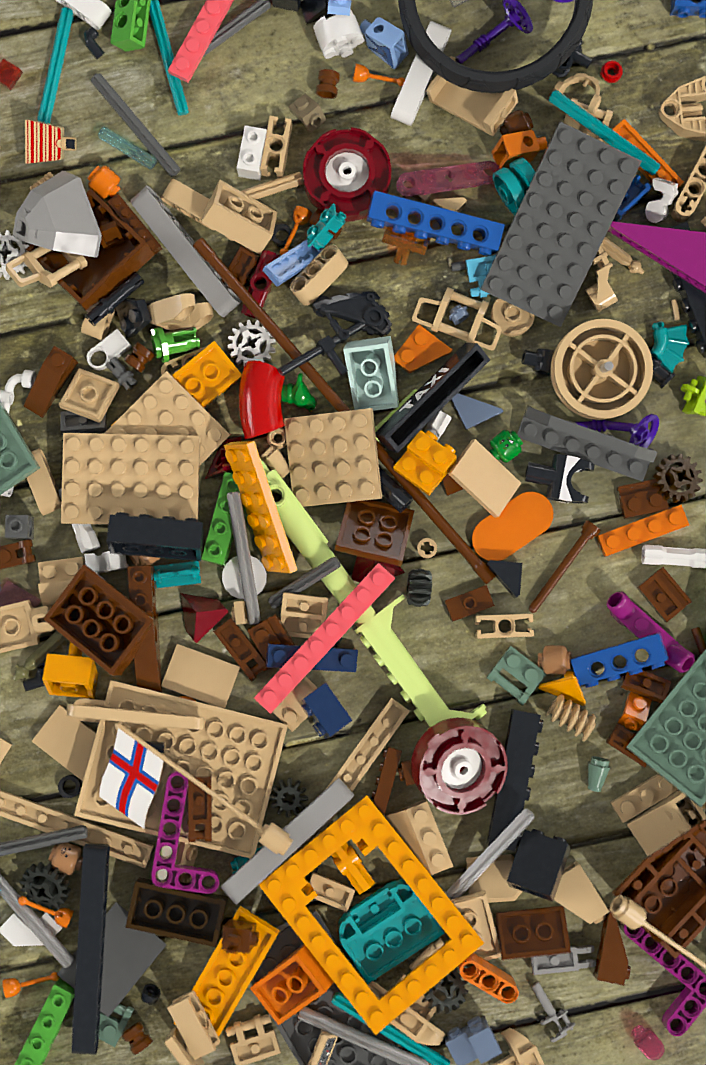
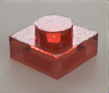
[0,58,23,90]

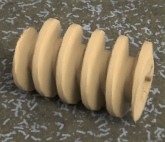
[545,694,596,742]

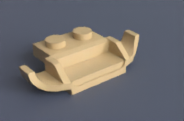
[368,974,446,1045]
[492,1028,544,1065]

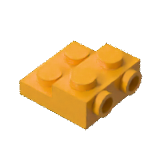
[393,430,457,496]

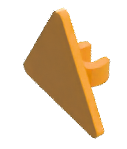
[538,671,586,706]

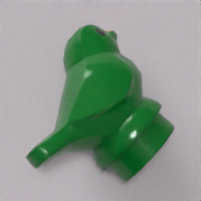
[281,373,317,412]

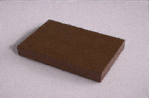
[495,906,571,961]

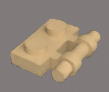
[225,1013,281,1065]

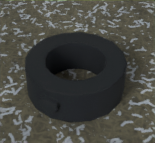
[272,224,292,248]
[58,775,82,798]

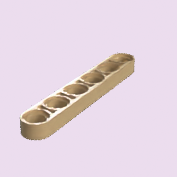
[66,704,205,729]

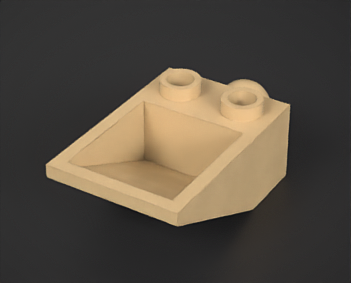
[626,790,706,856]

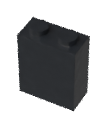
[507,829,571,902]

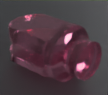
[631,1025,665,1061]

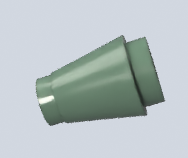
[588,756,611,792]

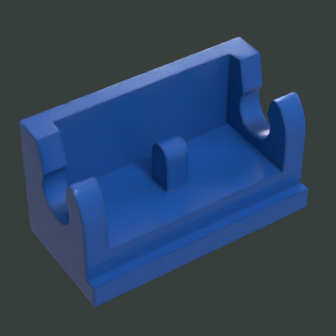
[613,175,652,222]

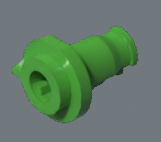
[151,327,200,363]

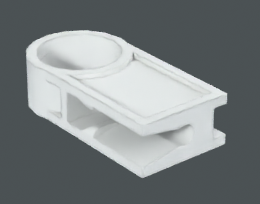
[87,329,132,370]

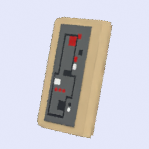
[308,1029,338,1065]

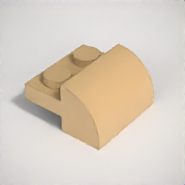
[38,556,85,607]
[273,676,317,732]

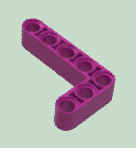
[152,770,219,894]
[620,922,706,1036]

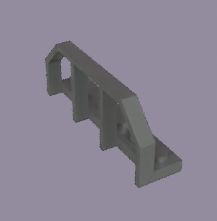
[517,405,657,482]

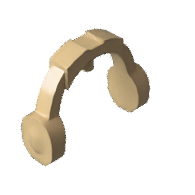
[553,73,601,114]

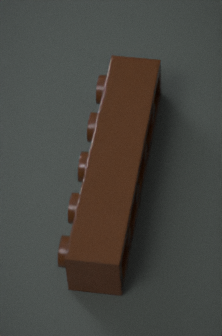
[107,193,162,255]
[371,747,402,816]

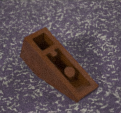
[24,346,78,418]
[593,907,631,986]

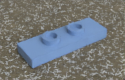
[263,239,323,287]

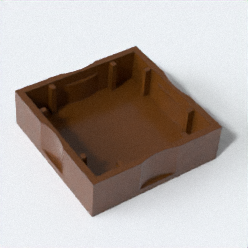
[26,189,155,313]

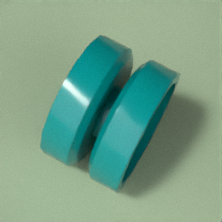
[493,157,535,215]

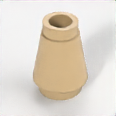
[260,445,290,478]

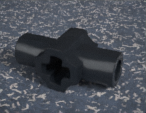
[521,348,554,375]

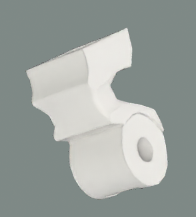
[645,177,679,223]
[84,551,129,575]

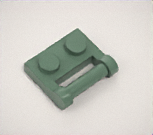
[486,646,546,706]
[99,1004,134,1047]

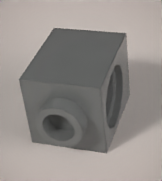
[5,515,34,540]

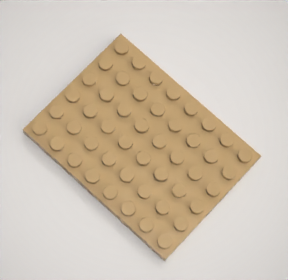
[74,680,288,858]

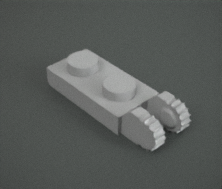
[531,945,596,975]

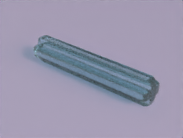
[98,127,157,170]

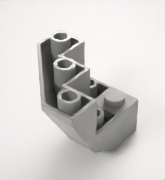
[12,171,102,257]

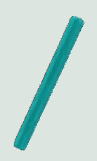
[149,0,189,116]
[37,7,74,124]
[549,90,661,175]
[331,992,450,1065]

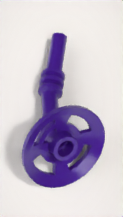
[455,0,533,64]
[575,414,659,448]

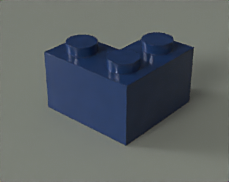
[301,683,353,738]

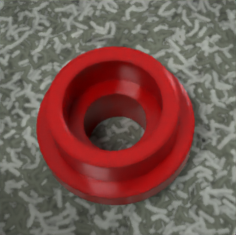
[600,61,623,83]

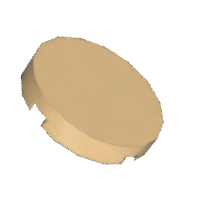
[491,298,535,337]

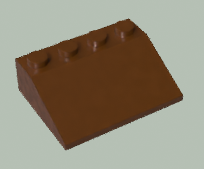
[43,564,154,675]

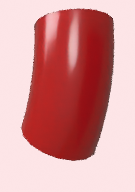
[239,360,285,439]

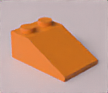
[250,944,334,1025]

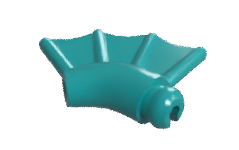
[650,321,689,373]

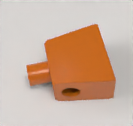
[492,130,547,170]

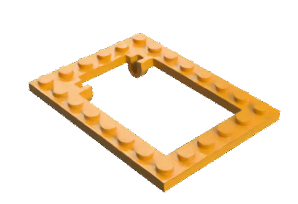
[258,795,484,1035]

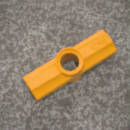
[331,842,375,895]

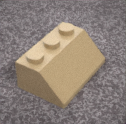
[201,180,277,255]
[384,799,453,875]

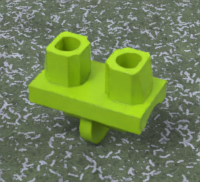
[681,376,706,416]

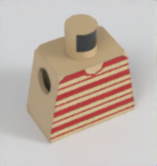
[25,119,77,163]

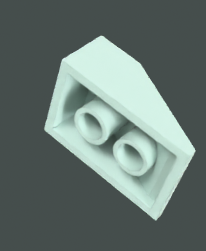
[343,336,399,411]

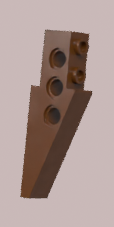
[128,565,162,693]

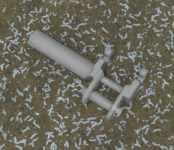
[531,982,575,1043]

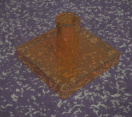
[382,227,431,266]

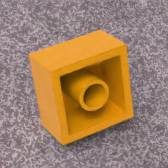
[42,642,99,699]

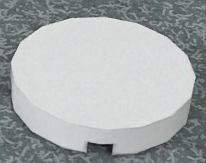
[222,555,267,599]

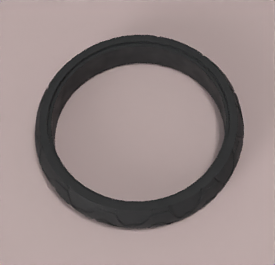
[398,0,593,93]

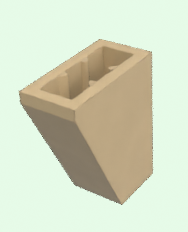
[554,861,609,924]

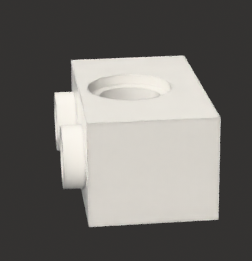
[237,126,267,180]

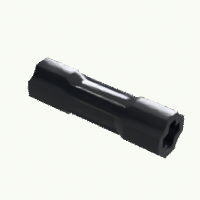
[379,467,413,513]

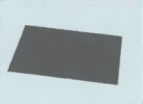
[57,902,167,1017]

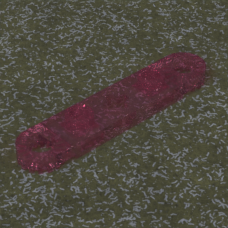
[396,161,500,197]

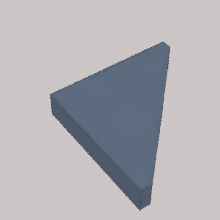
[451,393,503,430]

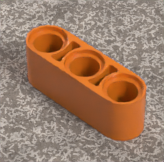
[458,953,519,1004]

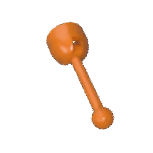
[353,64,405,86]
[279,206,312,255]
[18,896,73,928]
[3,972,60,998]

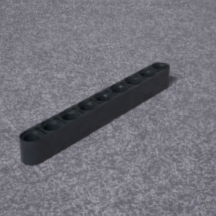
[71,843,110,1055]

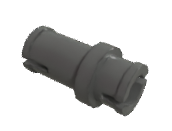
[106,357,138,391]

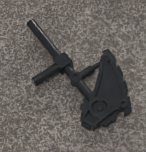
[278,291,392,376]

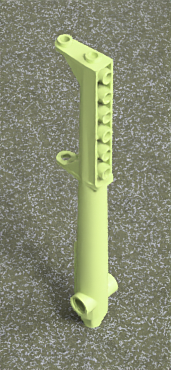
[260,458,487,730]

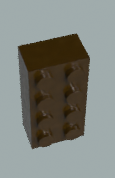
[125,877,228,947]

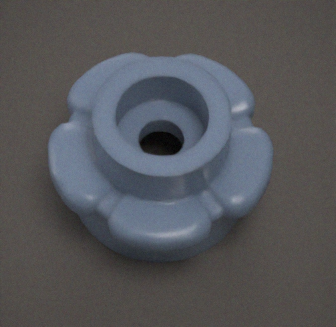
[449,305,470,325]

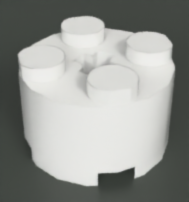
[313,10,365,59]

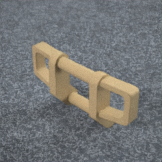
[6,246,88,288]
[412,287,502,351]

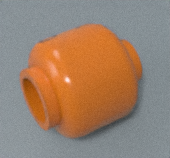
[87,165,121,199]

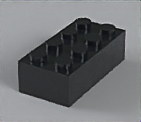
[106,512,204,561]

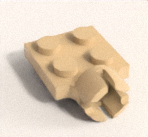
[0,600,55,653]

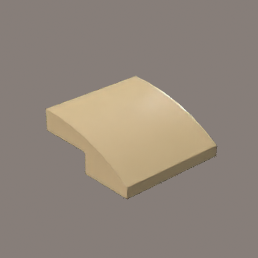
[281,592,329,638]

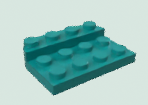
[338,879,445,984]

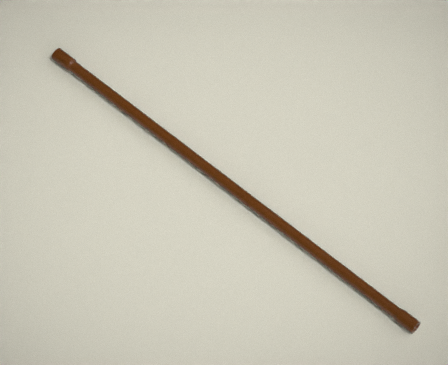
[193,238,496,584]

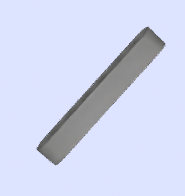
[130,185,241,317]
[221,778,354,904]

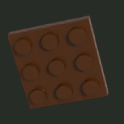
[335,500,415,566]

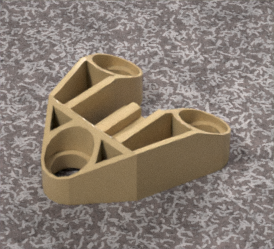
[659,76,706,142]
[147,293,213,331]

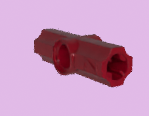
[241,250,280,319]

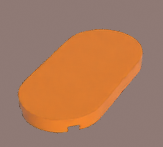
[472,492,553,561]

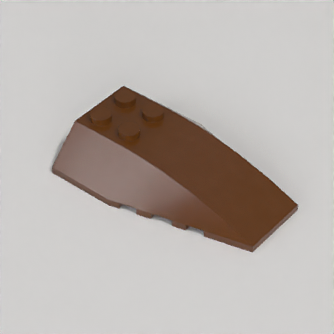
[612,819,706,959]

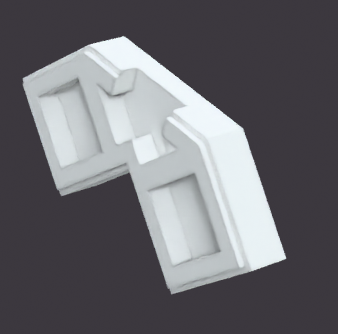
[0,912,63,946]

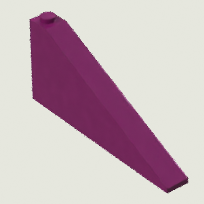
[608,221,706,293]

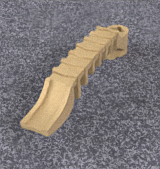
[585,244,618,313]

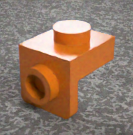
[618,691,652,731]

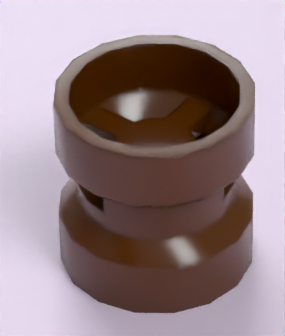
[316,69,340,99]
[124,342,155,373]
[121,1021,153,1055]

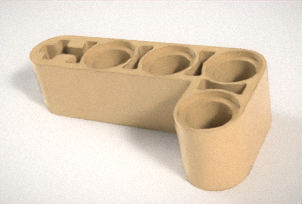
[671,146,706,222]

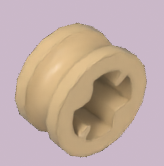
[417,538,437,558]

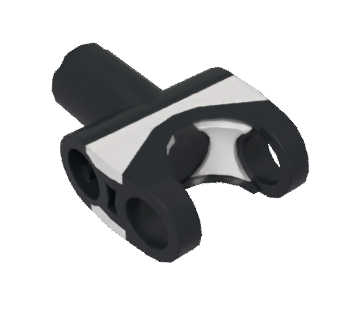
[524,454,595,504]

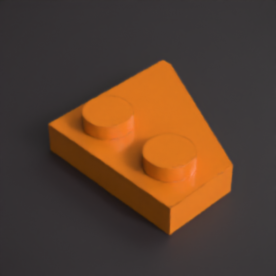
[394,325,453,374]

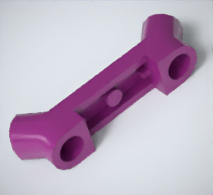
[606,591,694,673]

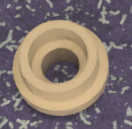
[267,427,287,449]

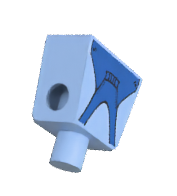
[359,17,409,70]

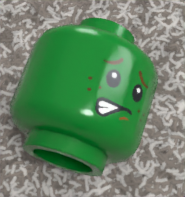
[489,430,523,463]

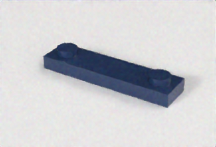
[266,644,358,672]

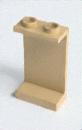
[426,56,518,136]

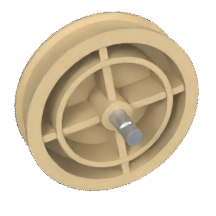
[550,319,653,420]

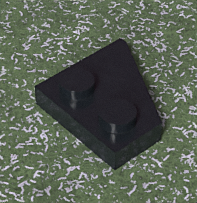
[116,298,152,338]

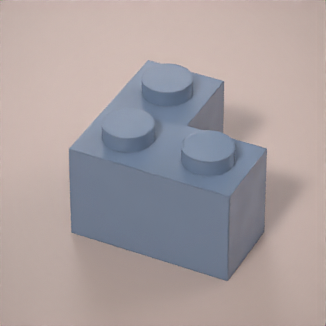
[444,1016,502,1065]

